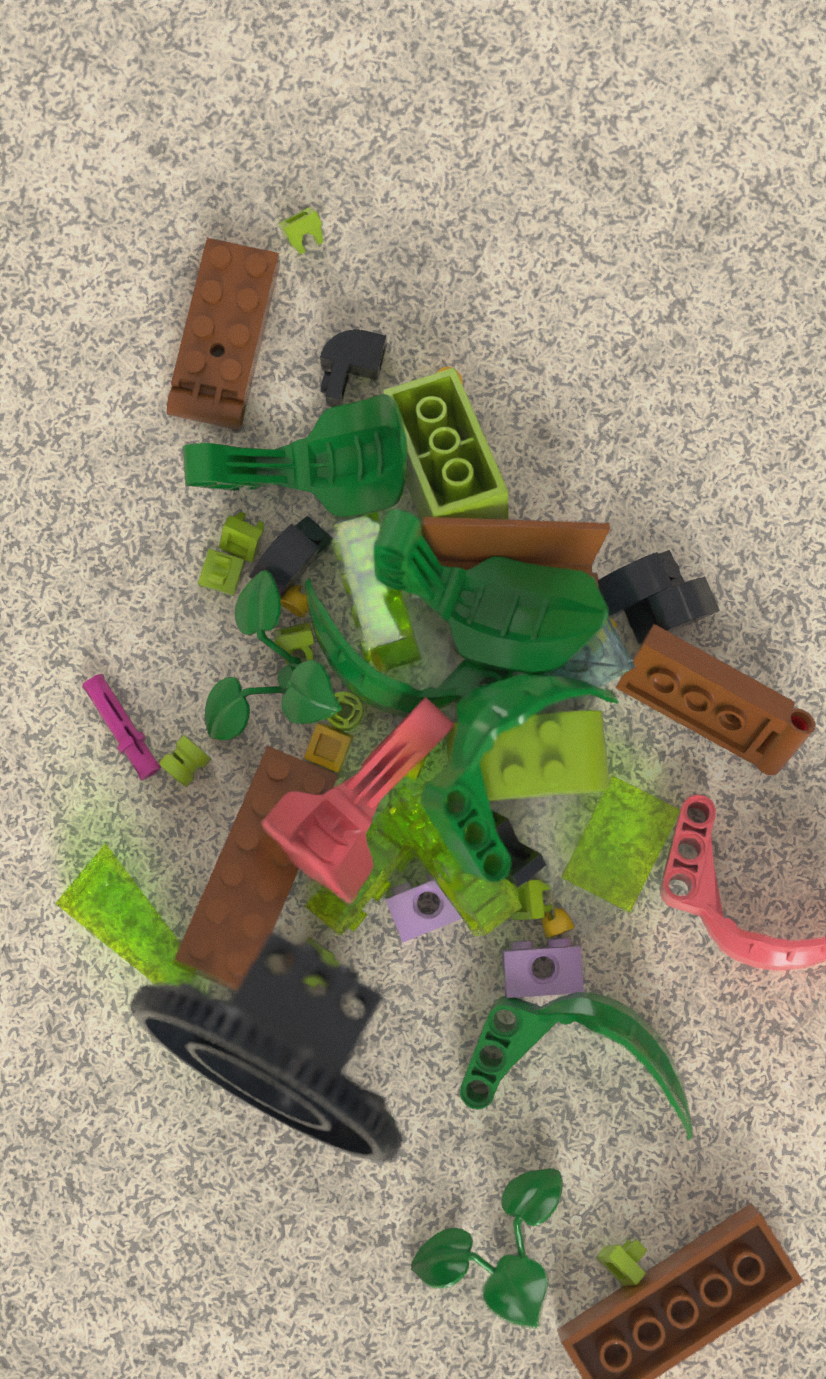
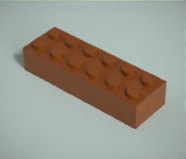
[174,746,338,991]
[557,1203,804,1379]

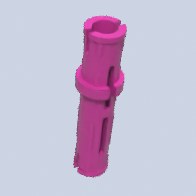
[82,674,162,781]

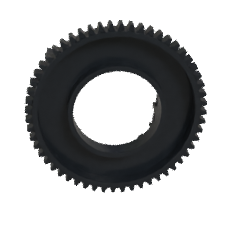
[128,931,404,1163]

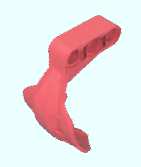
[262,697,454,904]
[660,795,826,971]

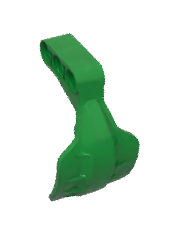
[182,394,407,517]
[373,509,608,674]
[305,578,514,717]
[421,674,619,883]
[460,992,693,1141]

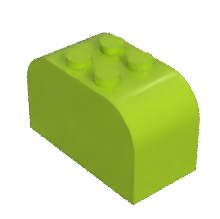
[383,367,508,522]
[446,710,610,802]

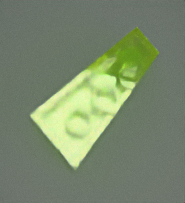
[304,786,436,936]

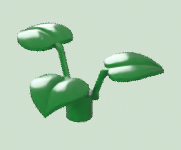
[204,570,342,741]
[411,1168,563,1329]

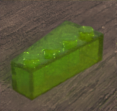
[331,512,422,672]
[385,780,522,937]
[55,843,199,986]

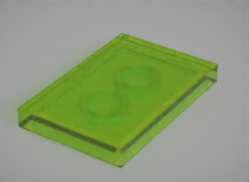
[560,775,681,913]

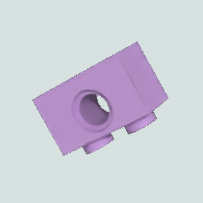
[385,866,474,942]
[502,938,584,998]

